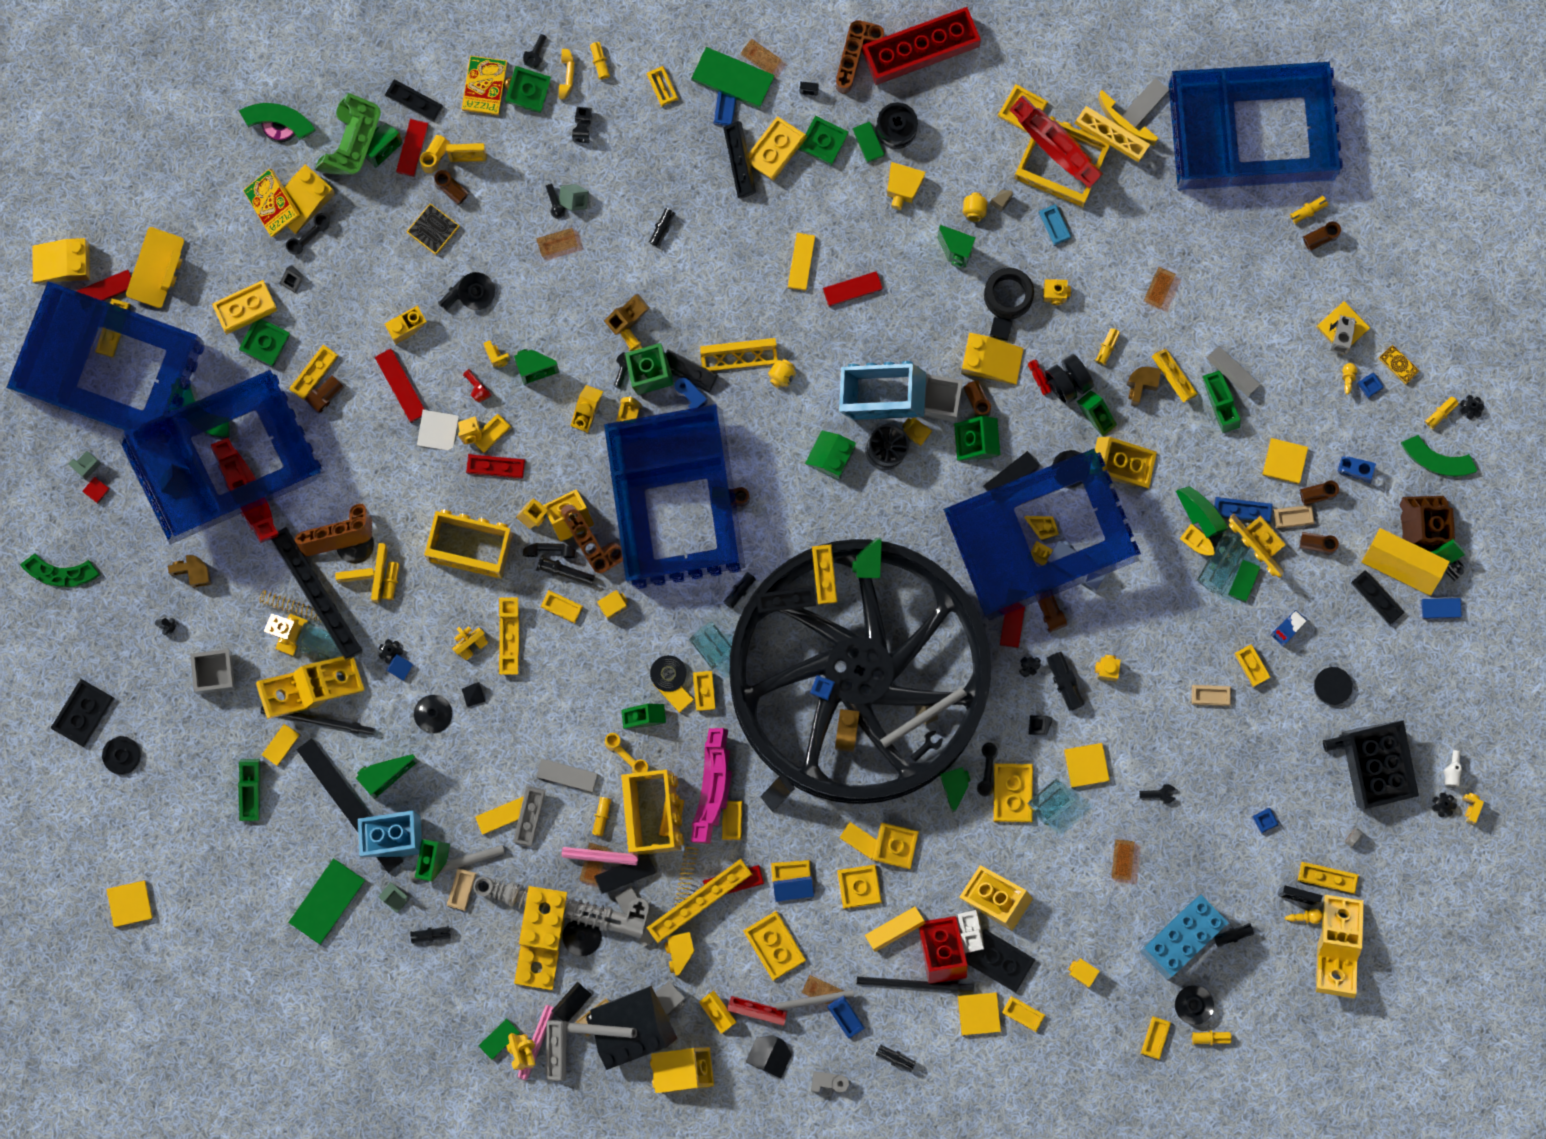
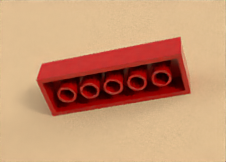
[862,7,981,86]

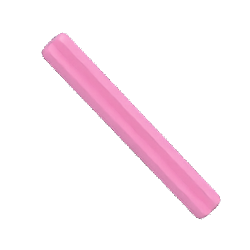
[561,847,639,865]
[518,1005,554,1080]

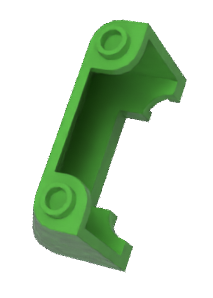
[314,93,381,175]

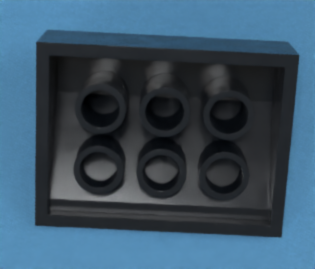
[1341,720,1419,809]
[590,985,678,1070]

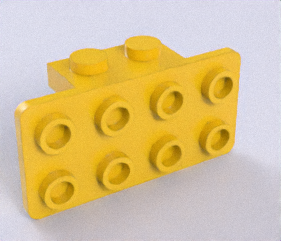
[126,227,184,308]
[1229,513,1286,578]

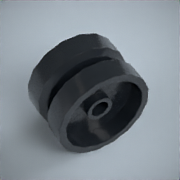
[876,102,918,149]

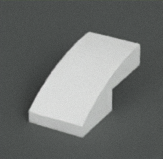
[957,909,984,953]

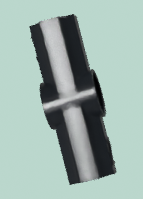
[1046,651,1084,711]

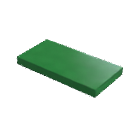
[691,47,775,109]
[288,858,366,945]

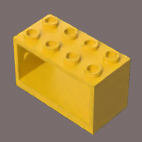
[424,509,513,579]
[621,769,684,855]

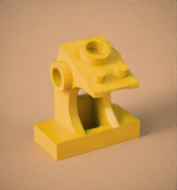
[264,614,308,657]

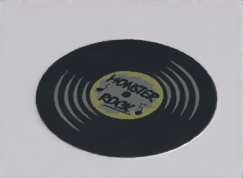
[650,655,687,692]

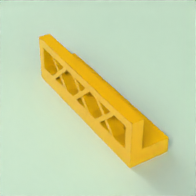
[1074,106,1150,163]
[700,338,778,371]

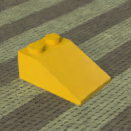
[285,164,335,234]
[32,238,90,283]
[961,332,1024,385]
[1090,436,1157,489]
[959,865,1033,931]

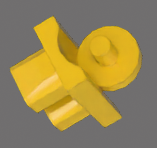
[452,626,488,660]
[507,1033,536,1070]

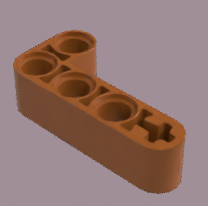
[836,20,884,94]
[295,504,372,556]
[561,504,626,573]

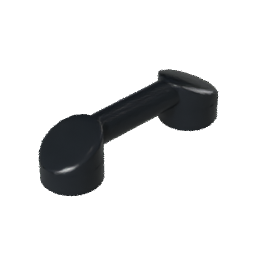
[286,213,330,255]
[523,543,576,558]
[977,742,998,797]

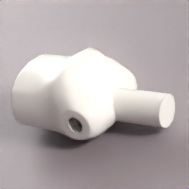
[1443,750,1462,787]

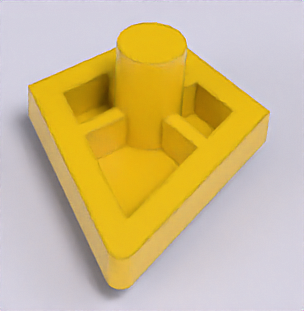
[1024,516,1059,541]

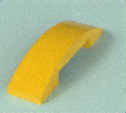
[1098,90,1158,146]
[499,597,519,675]

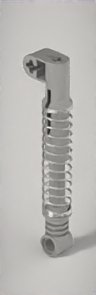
[473,877,650,939]

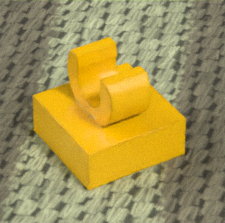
[1027,541,1053,567]

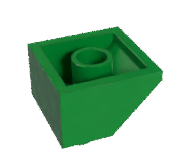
[365,123,403,168]
[937,225,976,268]
[625,343,674,395]
[514,349,560,385]
[954,416,1001,461]
[805,430,856,481]

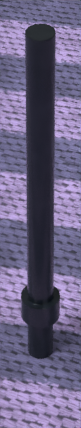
[260,706,375,736]
[856,976,974,993]

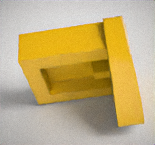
[616,397,643,427]

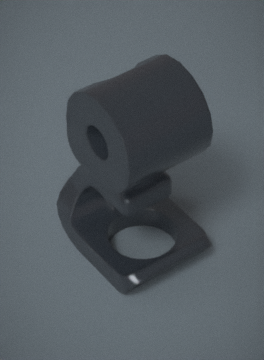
[572,106,592,143]

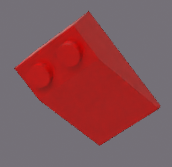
[918,916,968,984]

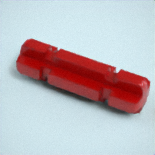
[1028,359,1052,395]

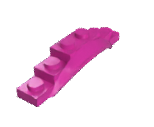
[691,728,732,844]

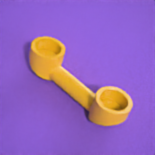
[559,48,574,99]
[604,733,648,773]

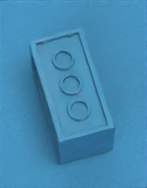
[839,361,926,420]
[1140,894,1228,980]

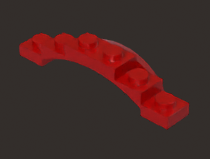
[1009,95,1103,188]
[210,438,278,543]

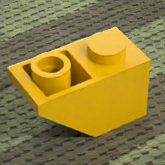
[384,305,427,345]
[570,385,604,433]
[664,932,694,977]

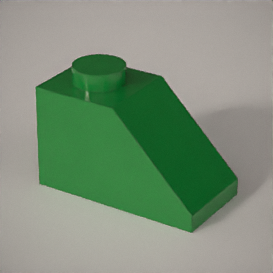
[1076,390,1117,436]
[852,537,882,578]
[621,703,666,729]
[940,767,971,813]
[415,839,450,881]

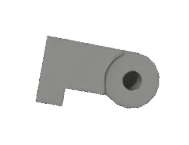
[1330,315,1355,355]
[811,1071,849,1093]

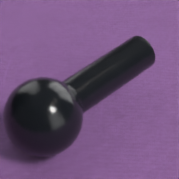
[545,184,565,219]

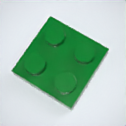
[505,66,551,113]
[798,115,849,166]
[239,319,291,367]

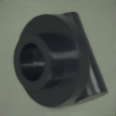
[1445,559,1464,582]
[155,618,176,636]

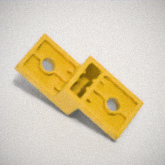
[256,656,364,719]
[514,886,568,990]
[1316,895,1363,998]

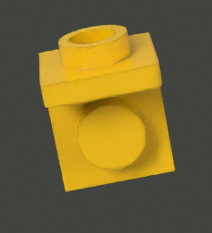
[483,340,510,368]
[458,416,482,445]
[902,417,932,447]
[1462,793,1484,825]

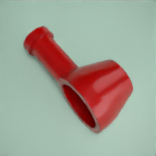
[463,369,492,403]

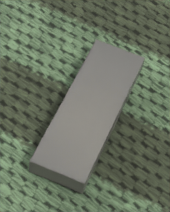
[1121,78,1169,128]
[1206,346,1261,397]
[536,759,598,793]
[513,785,546,847]
[615,887,655,947]
[546,1020,567,1081]

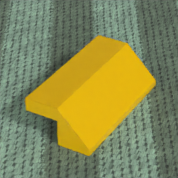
[1361,528,1450,596]

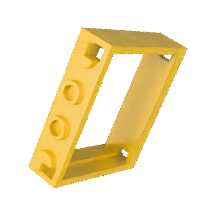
[1014,116,1110,207]

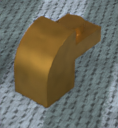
[604,294,650,335]
[1127,367,1161,406]
[168,555,212,588]
[835,709,859,752]

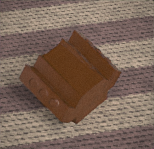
[1400,496,1455,552]

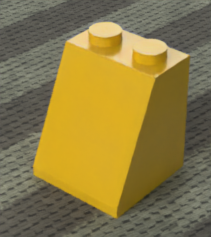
[650,1047,714,1093]

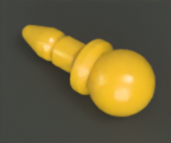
[1342,363,1357,395]
[1284,909,1323,924]

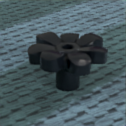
[1460,395,1484,419]
[379,639,403,664]
[1019,656,1041,677]
[1432,793,1457,817]

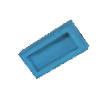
[1038,204,1071,246]

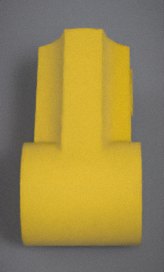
[420,135,451,174]

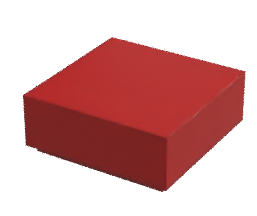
[82,477,110,504]

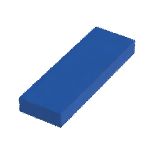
[1214,497,1273,523]

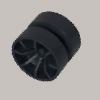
[1045,354,1094,405]
[865,424,909,470]

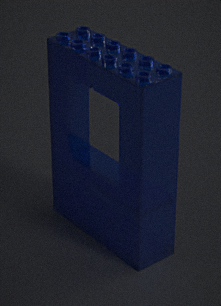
[1168,61,1343,190]
[6,281,205,447]
[119,370,322,545]
[604,404,746,589]
[943,449,1141,621]

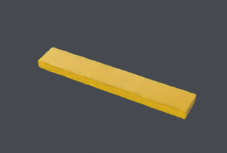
[646,859,752,944]

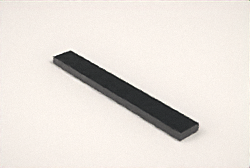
[270,527,363,661]
[296,738,404,873]

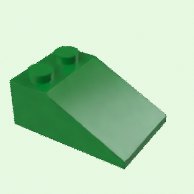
[356,754,419,799]

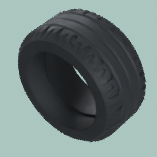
[984,268,1034,320]

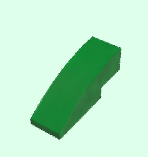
[1202,371,1241,433]
[1175,486,1228,538]
[238,759,261,821]

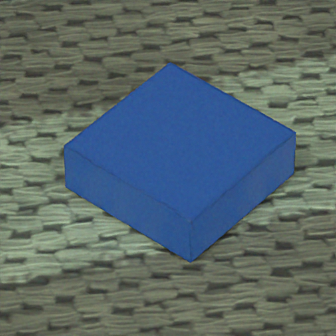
[1357,372,1384,398]
[386,654,413,681]
[810,675,835,701]
[1252,807,1279,834]

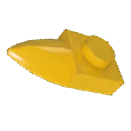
[1180,524,1215,555]

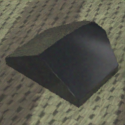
[746,1035,792,1079]

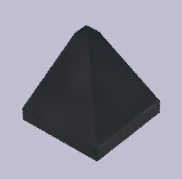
[279,265,304,293]
[462,682,486,707]
[1028,715,1053,735]

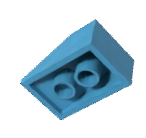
[358,811,422,857]

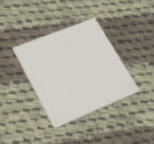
[417,410,459,450]

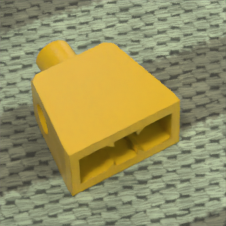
[887,162,926,210]

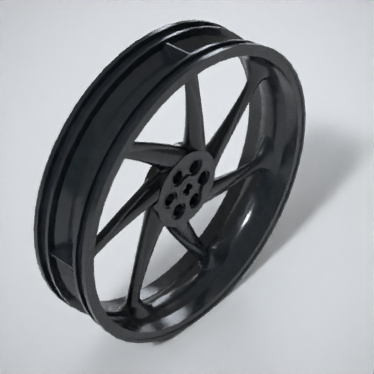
[729,539,991,804]

